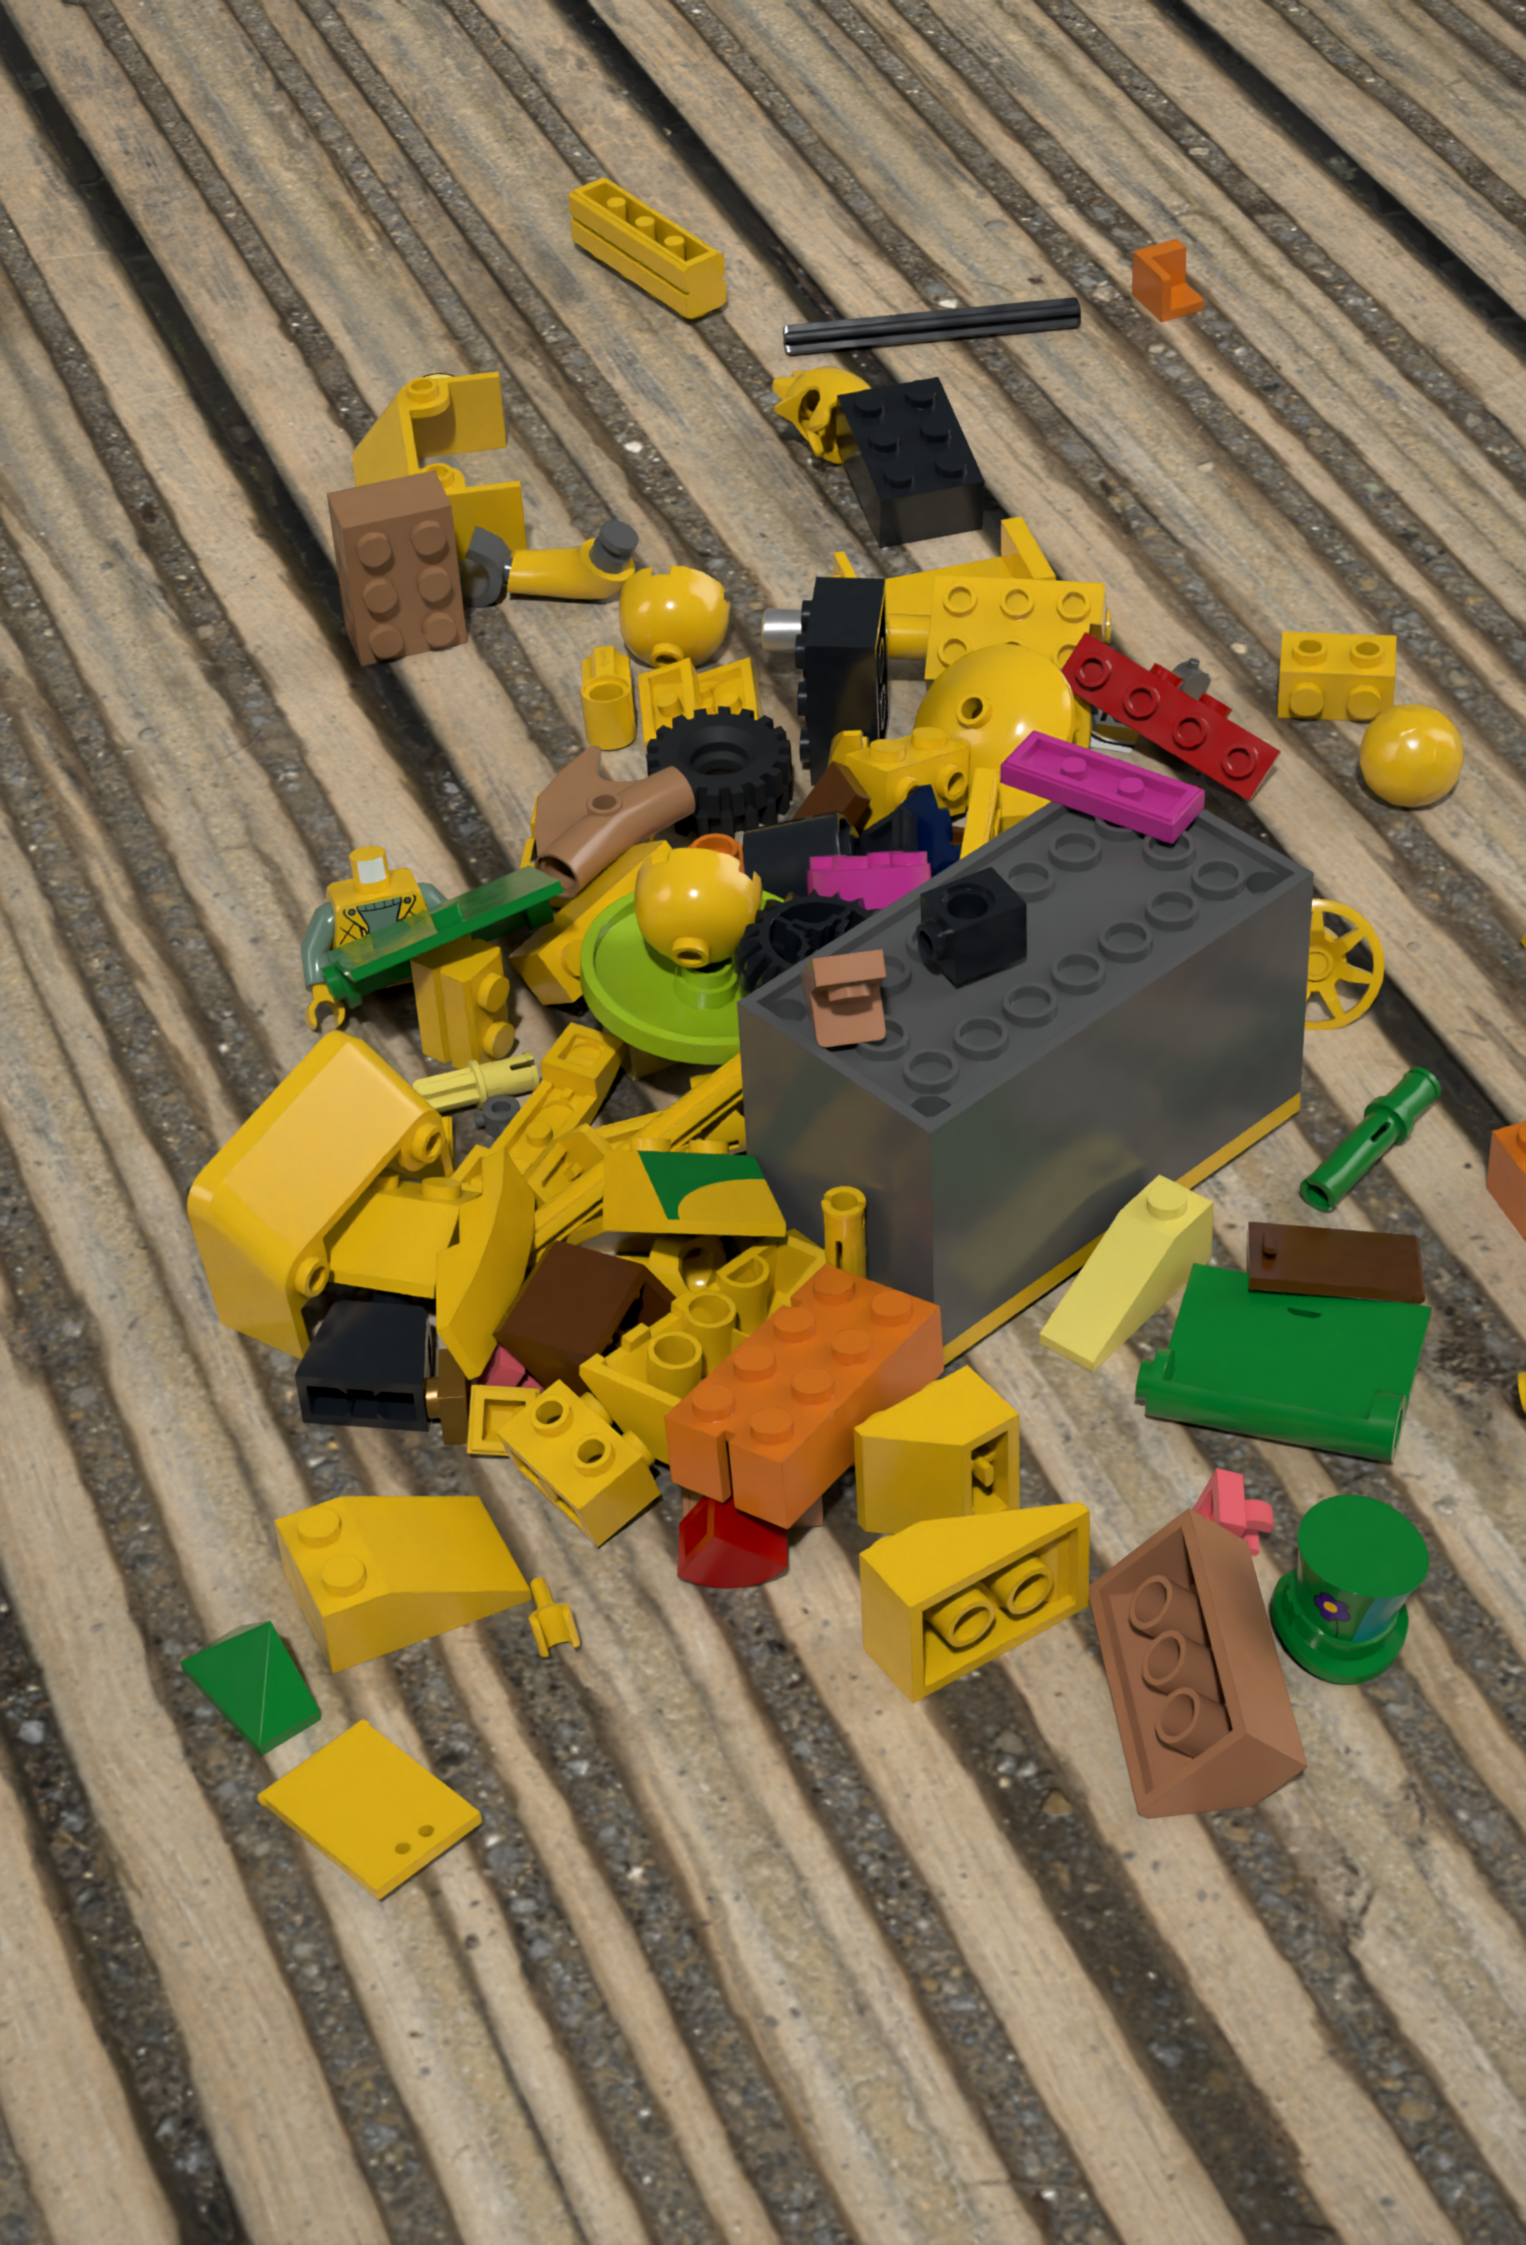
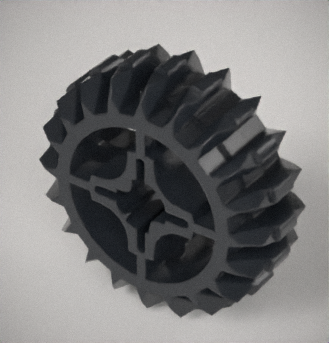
[734,889,882,998]

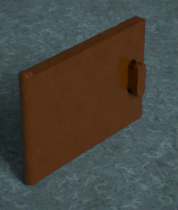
[1247,1221,1426,1304]

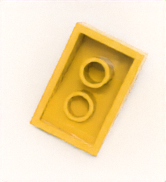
[274,1496,532,1674]
[859,1502,1090,1704]

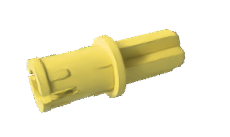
[412,1051,540,1113]

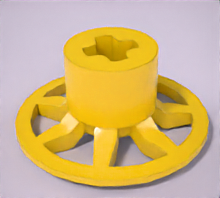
[1304,898,1385,1030]

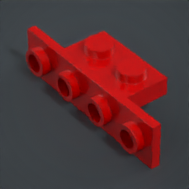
[1061,632,1281,801]

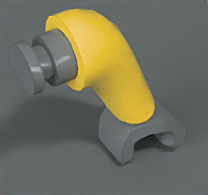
[458,520,639,607]

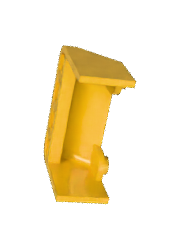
[352,371,527,563]
[187,1030,454,1360]

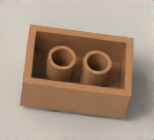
[327,470,467,666]

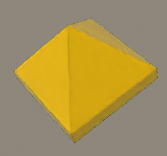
[466,1385,540,1456]

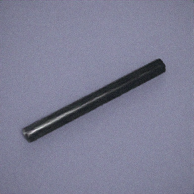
[782,297,1081,355]

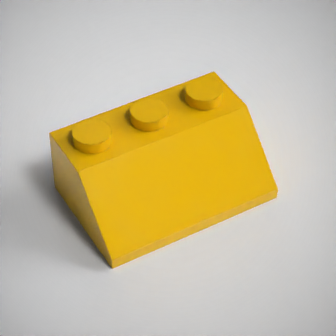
[323,1168,482,1299]

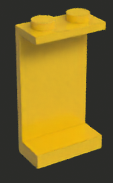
[828,516,1056,615]

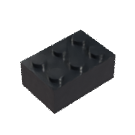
[836,377,985,548]
[795,577,889,786]

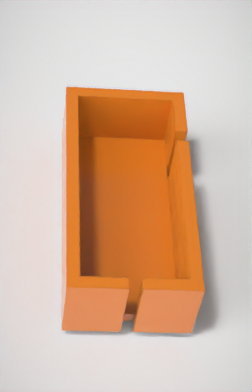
[664,1264,944,1529]

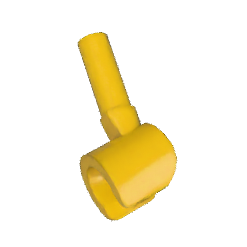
[528,1577,580,1657]

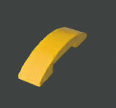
[450,1022,627,1195]

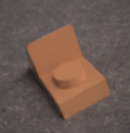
[800,949,886,1048]

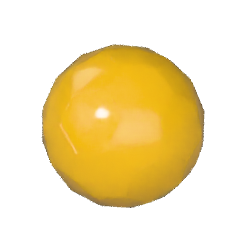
[1359,703,1464,807]

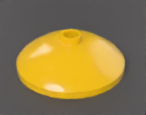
[913,644,1076,810]

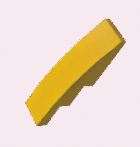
[436,1149,535,1380]

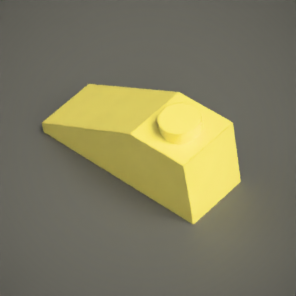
[1039,1174,1214,1372]

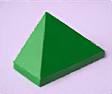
[180,1621,321,1757]

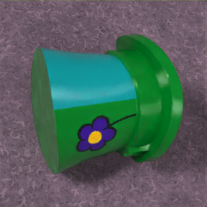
[1270,1494,1429,1685]

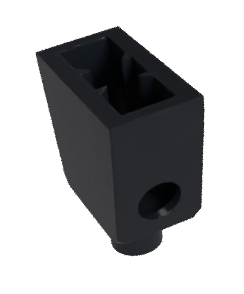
[295,1289,434,1432]

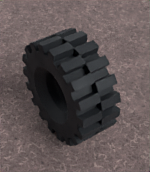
[646,707,793,840]

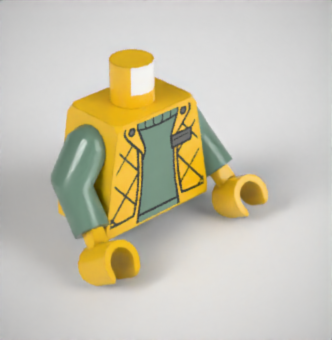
[301,846,448,1030]

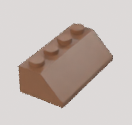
[1089,1508,1308,1819]

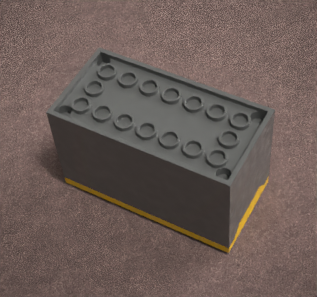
[737,759,1314,1365]

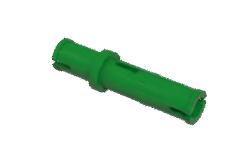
[1300,1067,1441,1213]

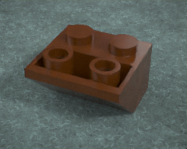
[492,1240,677,1401]

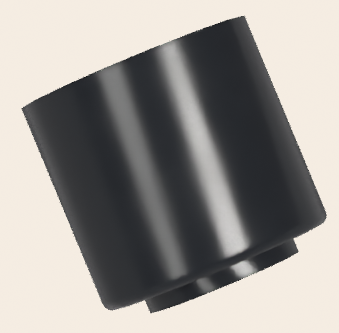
[742,811,860,900]

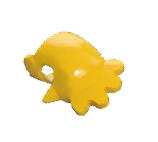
[772,366,872,464]

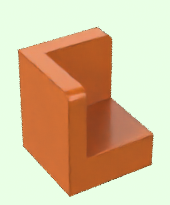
[1132,238,1204,323]

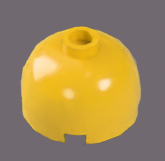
[619,565,731,668]
[634,848,763,968]

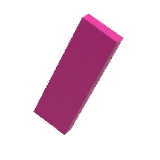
[1000,730,1205,844]

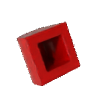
[677,1490,787,1589]

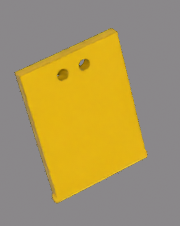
[257,1719,482,1900]

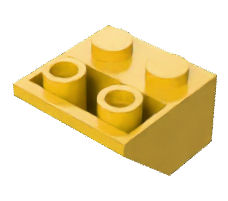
[853,1365,1020,1535]

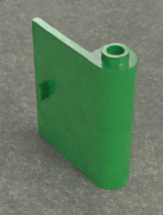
[320,865,564,1009]
[1135,1263,1432,1463]

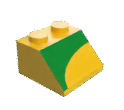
[602,1138,786,1237]

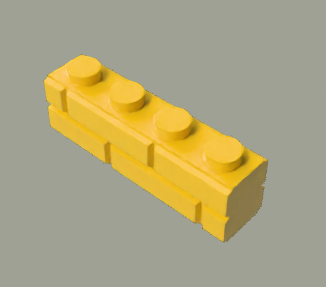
[568,177,727,319]

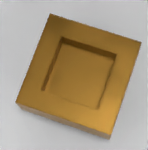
[426,1348,471,1445]

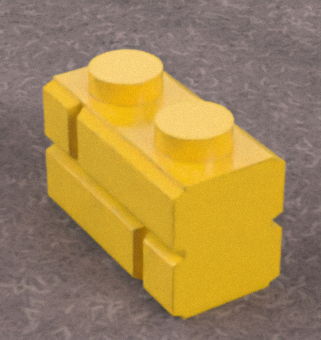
[410,934,515,1070]

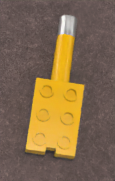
[761,575,1107,714]

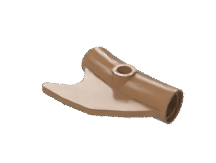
[534,746,695,899]

